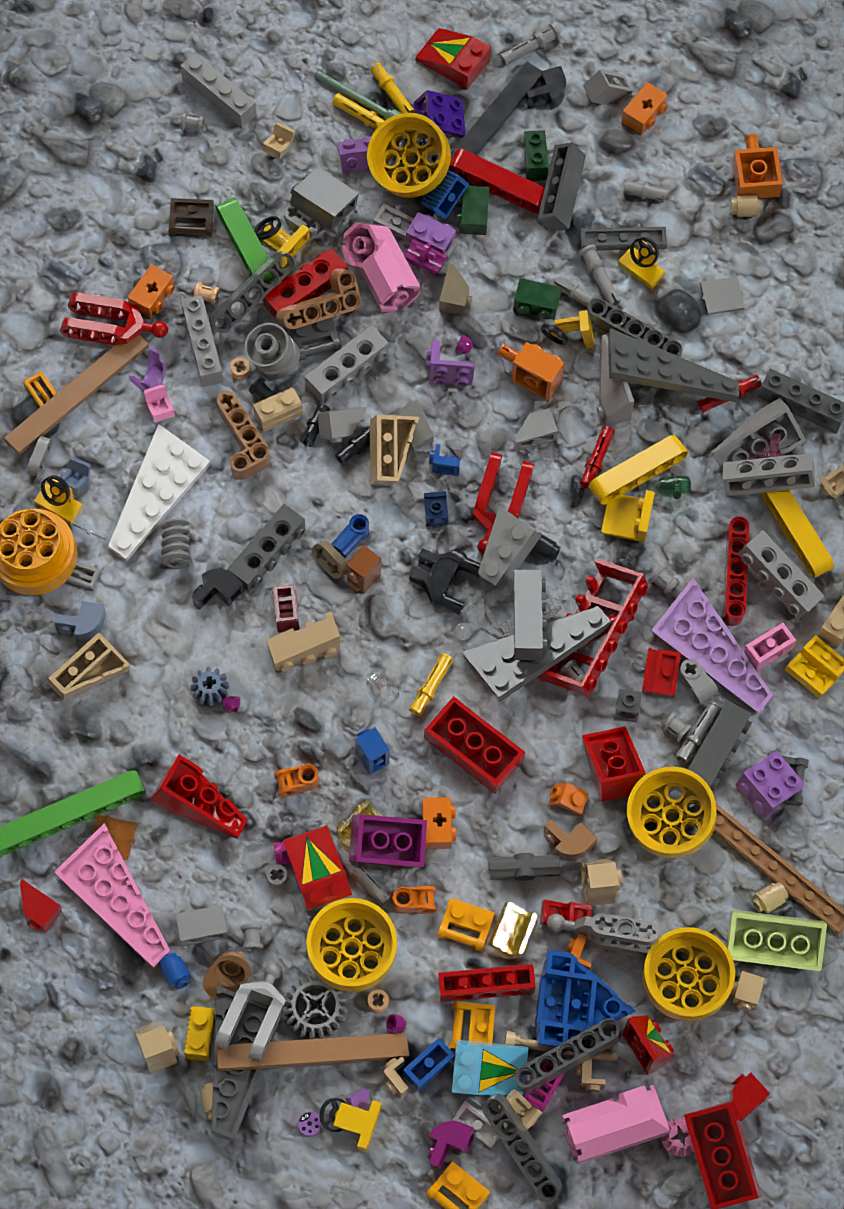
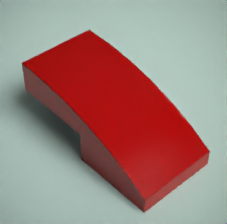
[540,899,592,925]

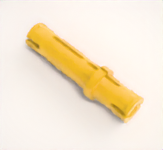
[369,62,415,113]
[332,93,385,130]
[409,653,454,717]

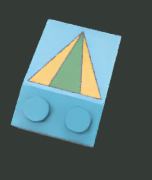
[452,1040,528,1095]

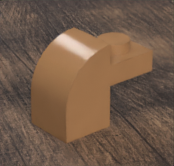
[543,820,598,861]

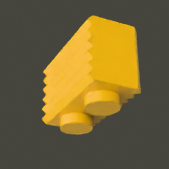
[184,1006,215,1061]

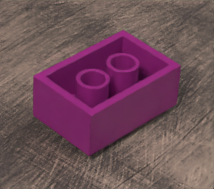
[349,814,427,868]

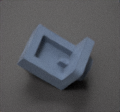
[61,457,91,496]

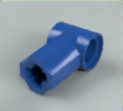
[331,514,369,558]

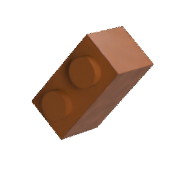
[346,545,381,594]

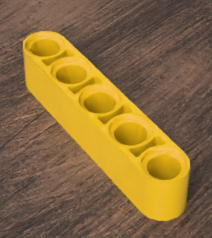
[588,435,689,505]
[760,490,834,578]

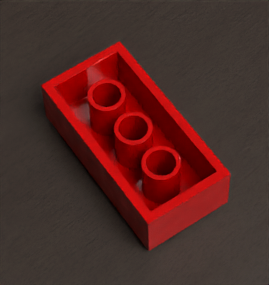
[424,696,525,794]
[684,1100,762,1209]

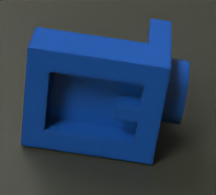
[429,444,460,476]

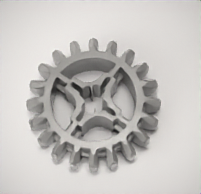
[284,975,348,1039]

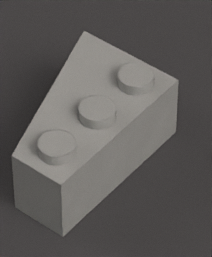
[478,506,541,591]

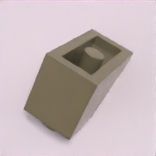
[439,263,473,316]

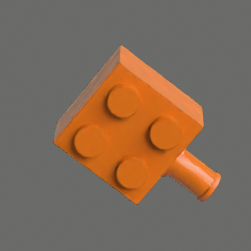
[732,134,783,199]
[497,342,564,402]

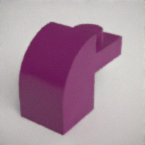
[428,1121,476,1170]

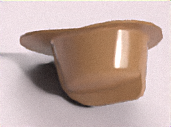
[203,951,251,999]

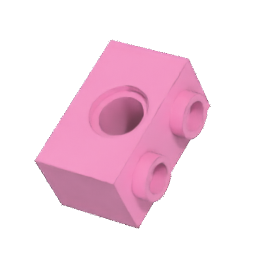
[744,623,796,671]

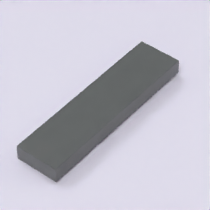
[580,227,667,251]

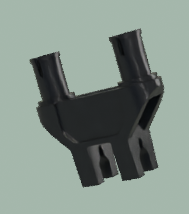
[408,548,481,615]

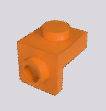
[548,782,589,815]
[567,933,592,970]

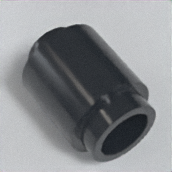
[530,532,561,563]

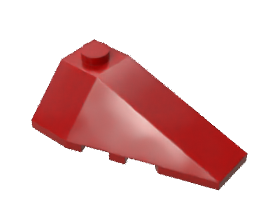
[150,754,248,839]

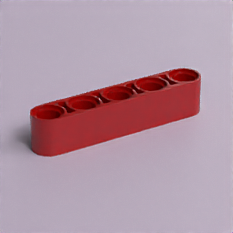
[448,148,545,214]
[723,516,749,626]

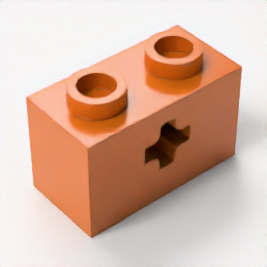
[621,82,668,135]
[128,264,175,319]
[422,797,456,849]

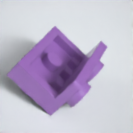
[337,136,372,173]
[406,212,456,253]

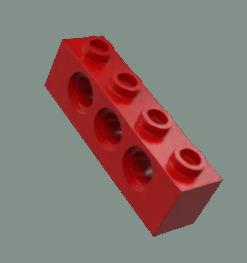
[263,248,348,319]
[438,964,536,1002]

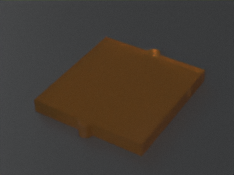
[90,815,137,860]

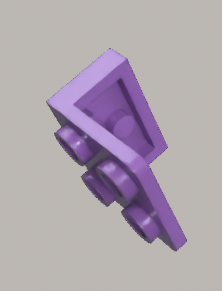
[425,340,475,387]
[735,752,804,820]

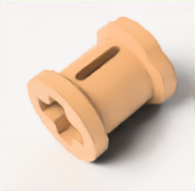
[193,282,220,306]

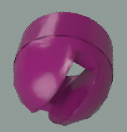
[455,335,473,354]
[222,696,240,713]
[386,1014,407,1034]

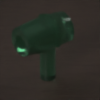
[659,475,691,499]

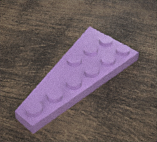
[651,578,773,714]

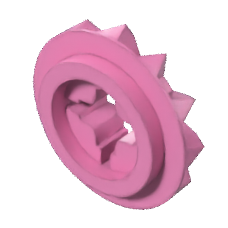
[661,1118,694,1157]

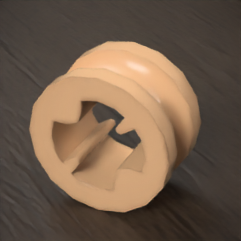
[230,358,250,380]
[367,989,389,1013]

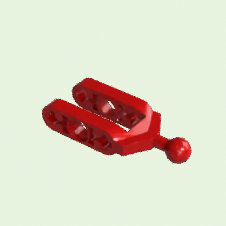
[60,293,168,346]
[472,452,535,556]

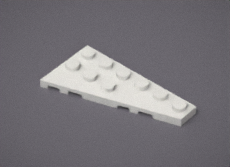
[108,424,211,562]

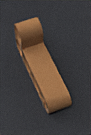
[276,268,361,329]
[217,390,270,480]

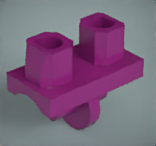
[404,239,448,275]

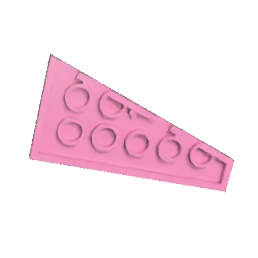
[54,823,171,969]

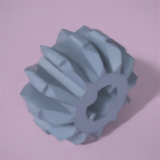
[190,667,229,707]

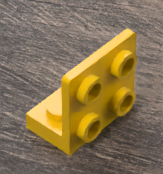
[601,490,655,542]

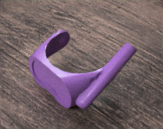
[129,349,166,393]

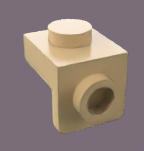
[261,122,295,159]
[819,465,844,499]
[383,1057,409,1098]
[576,1058,606,1092]
[498,1089,542,1130]

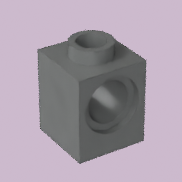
[614,688,642,722]

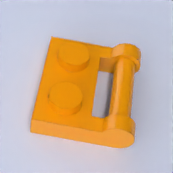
[437,898,495,952]
[449,1001,496,1051]
[425,1161,490,1209]

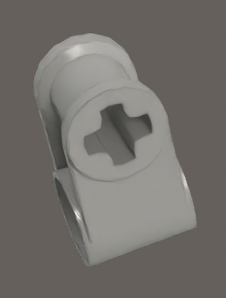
[678,659,718,705]

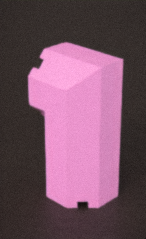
[342,222,420,312]
[561,1085,670,1165]

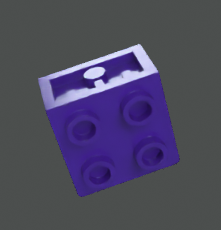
[414,90,466,139]

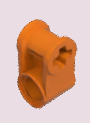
[273,764,320,797]
[391,886,437,914]

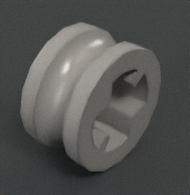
[266,864,288,888]

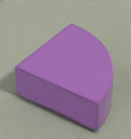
[345,1088,369,1110]

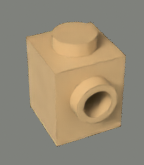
[730,971,765,1011]

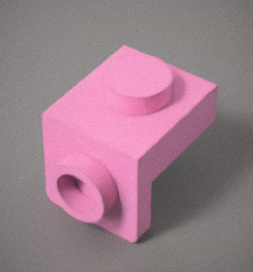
[144,384,175,423]

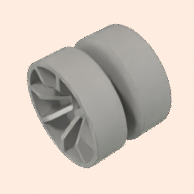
[244,323,300,379]

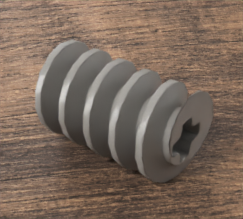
[161,518,190,568]

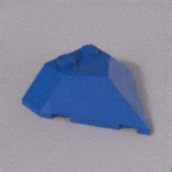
[535,950,636,1047]

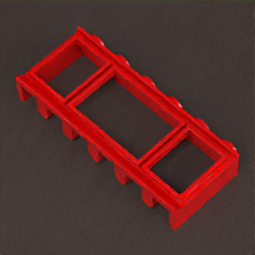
[538,558,648,698]

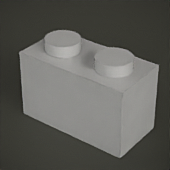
[176,903,228,947]

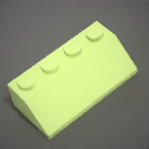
[727,910,827,971]

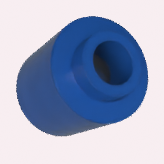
[159,953,191,990]

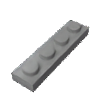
[373,203,458,261]

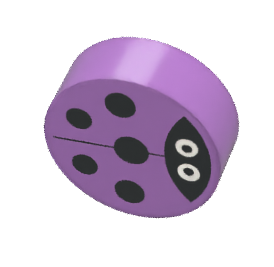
[297,1111,322,1137]

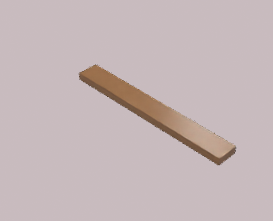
[4,335,149,455]
[697,804,844,936]
[216,1033,409,1071]

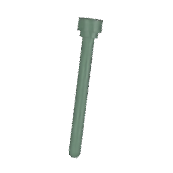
[314,71,401,120]

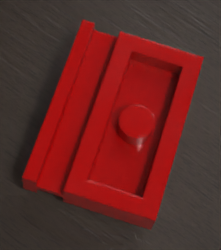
[642,647,681,698]

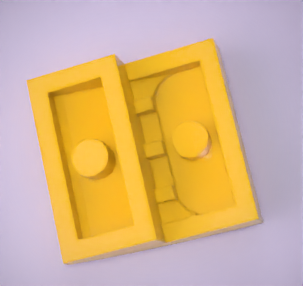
[785,635,844,699]

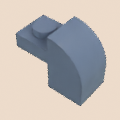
[54,601,106,642]

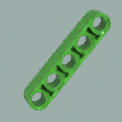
[215,197,279,284]

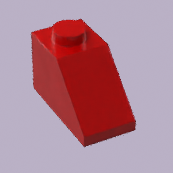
[20,879,62,933]
[730,1072,770,1122]

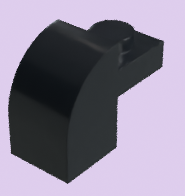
[526,66,566,110]
[192,569,244,610]

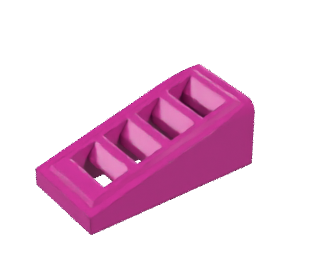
[524,1063,566,1112]

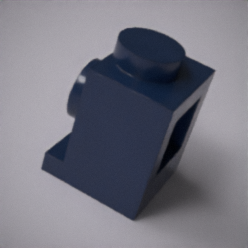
[424,491,448,528]

